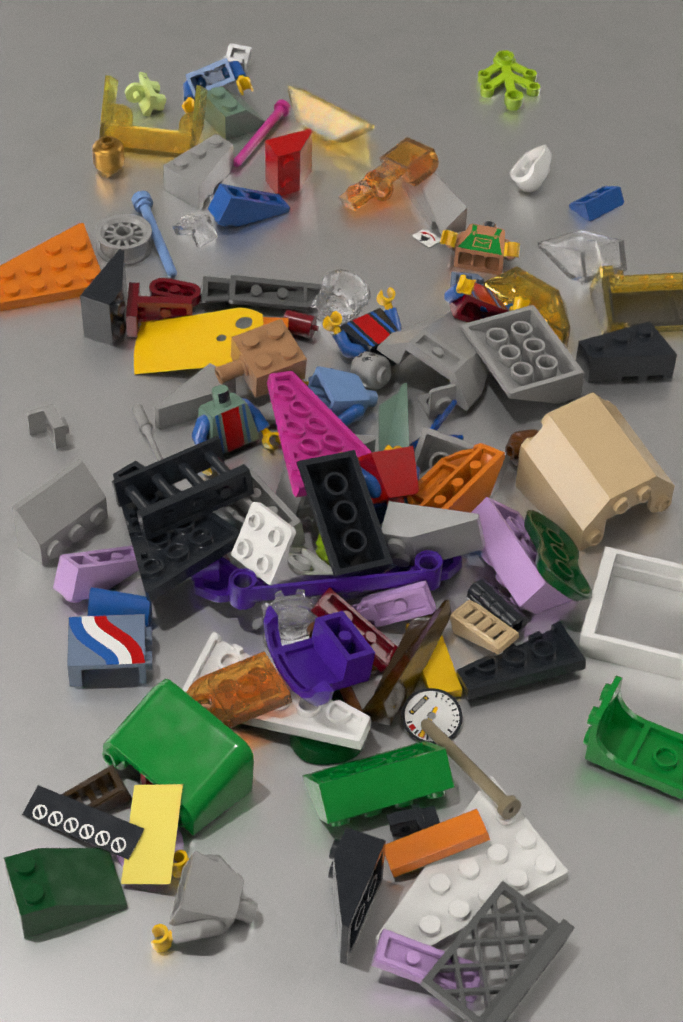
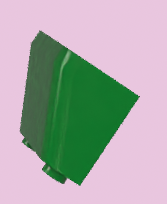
[102,679,254,836]

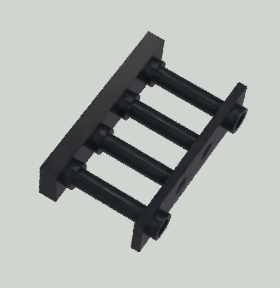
[111,436,254,541]

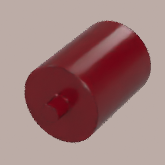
[283,310,319,339]

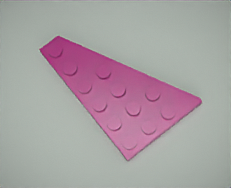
[267,371,371,498]

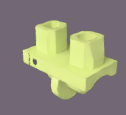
[124,72,166,116]

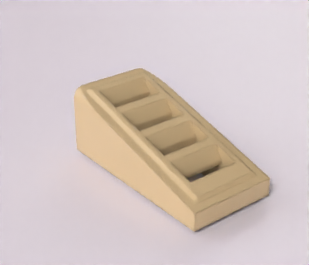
[450,600,519,654]

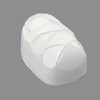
[510,145,552,193]

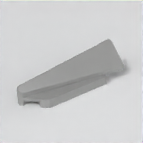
[402,154,467,235]

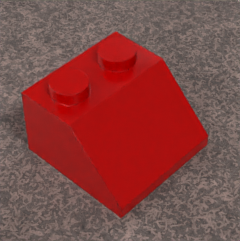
[265,128,313,196]

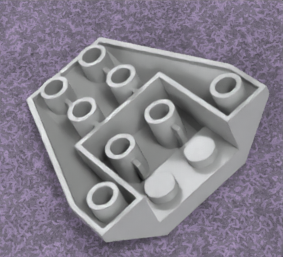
[377,311,489,411]

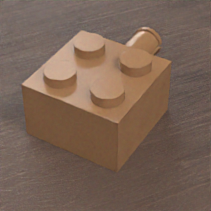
[215,319,307,398]

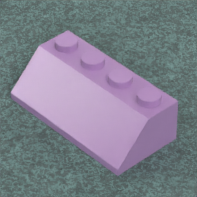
[471,497,573,614]

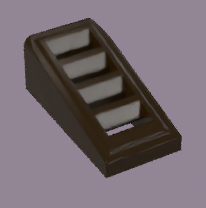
[62,764,133,812]

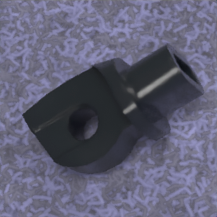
[386,804,440,838]

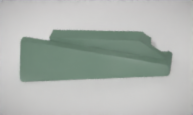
[378,383,409,451]

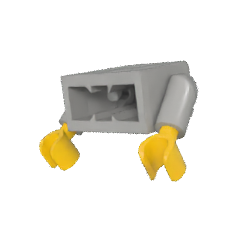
[151,850,258,952]

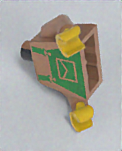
[440,221,520,276]

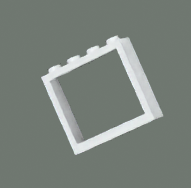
[578,546,683,681]

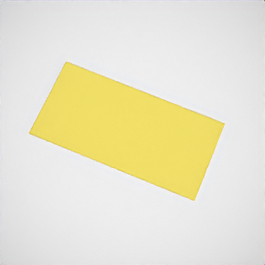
[121,784,183,884]

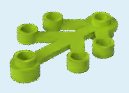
[477,50,540,111]

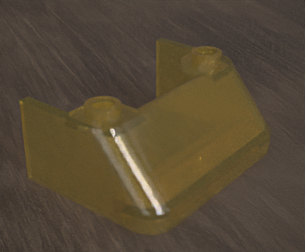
[99,75,208,158]

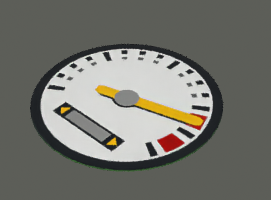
[401,688,463,744]

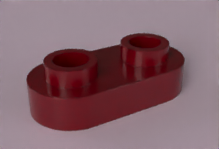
[149,278,201,307]

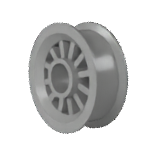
[95,214,153,265]

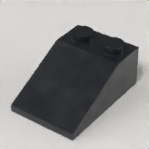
[80,249,127,346]
[328,827,386,965]

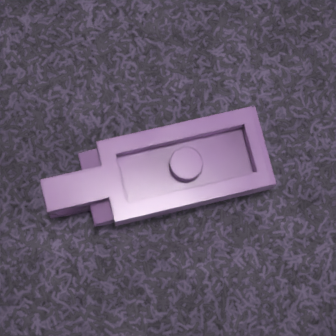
[351,580,436,627]

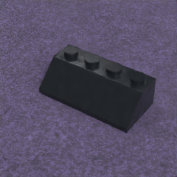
[297,450,393,579]

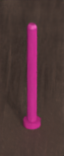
[233,99,291,168]

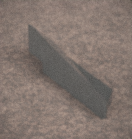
[201,275,332,311]

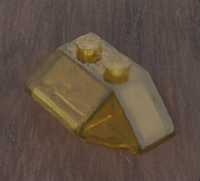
[287,86,375,144]
[484,266,571,349]

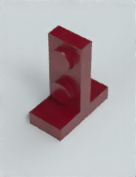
[126,282,193,337]

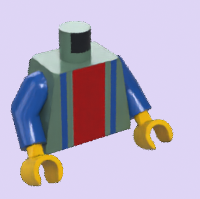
[192,385,281,476]

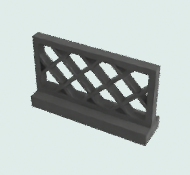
[420,881,575,1022]

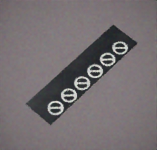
[22,785,144,860]

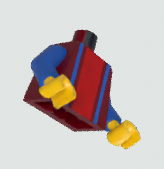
[444,275,530,323]

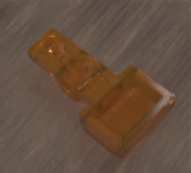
[339,137,439,211]

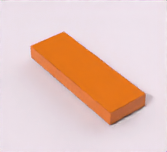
[385,809,490,878]

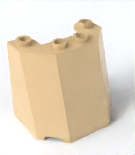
[515,392,675,551]

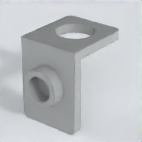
[417,383,457,420]

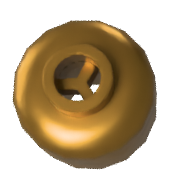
[92,136,125,174]

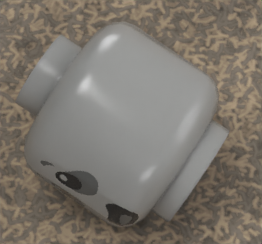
[350,351,391,390]

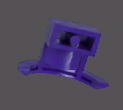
[264,606,376,706]

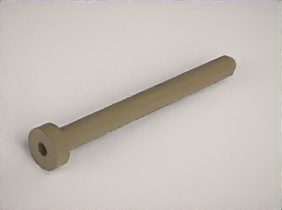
[421,719,521,820]

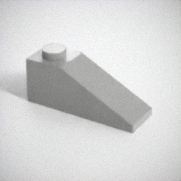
[154,363,236,430]

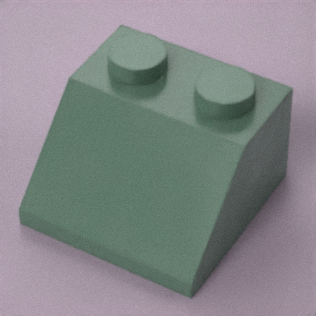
[202,86,265,140]

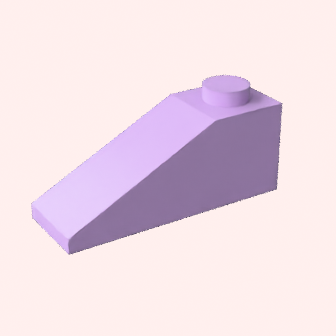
[53,546,139,603]

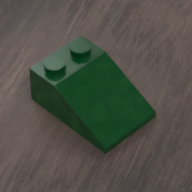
[4,848,128,939]

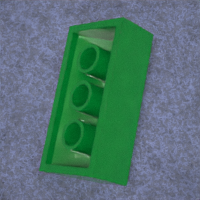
[302,741,454,827]

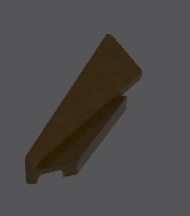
[363,600,452,726]

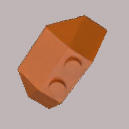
[407,443,505,513]

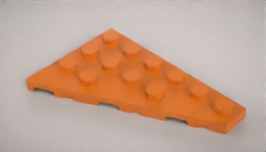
[0,223,101,311]

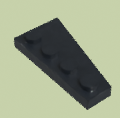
[456,621,586,700]

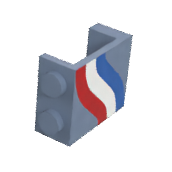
[67,614,153,686]

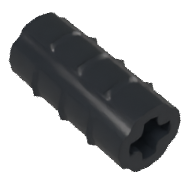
[466,578,528,633]

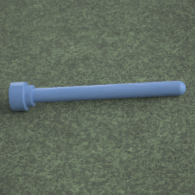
[131,191,177,278]

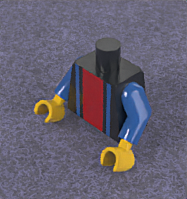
[322,287,402,367]

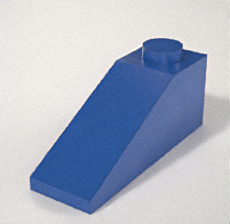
[208,184,291,226]

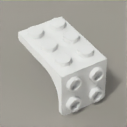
[231,502,334,586]

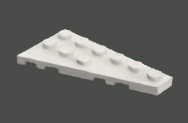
[182,632,371,750]

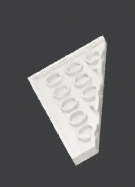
[374,776,569,949]

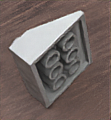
[460,305,584,404]

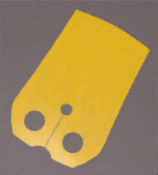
[134,307,263,375]

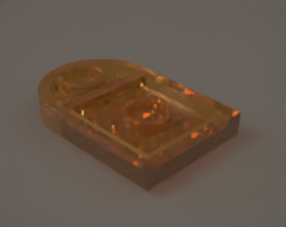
[186,651,292,728]

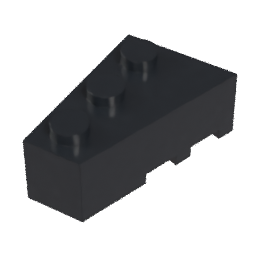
[576,321,677,382]

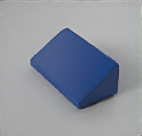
[569,186,624,221]
[87,587,153,627]

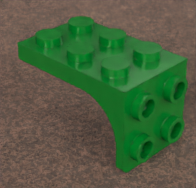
[583,675,683,800]

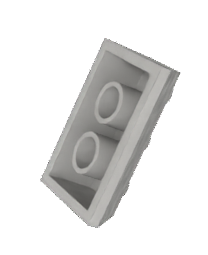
[414,427,511,499]
[12,459,108,566]

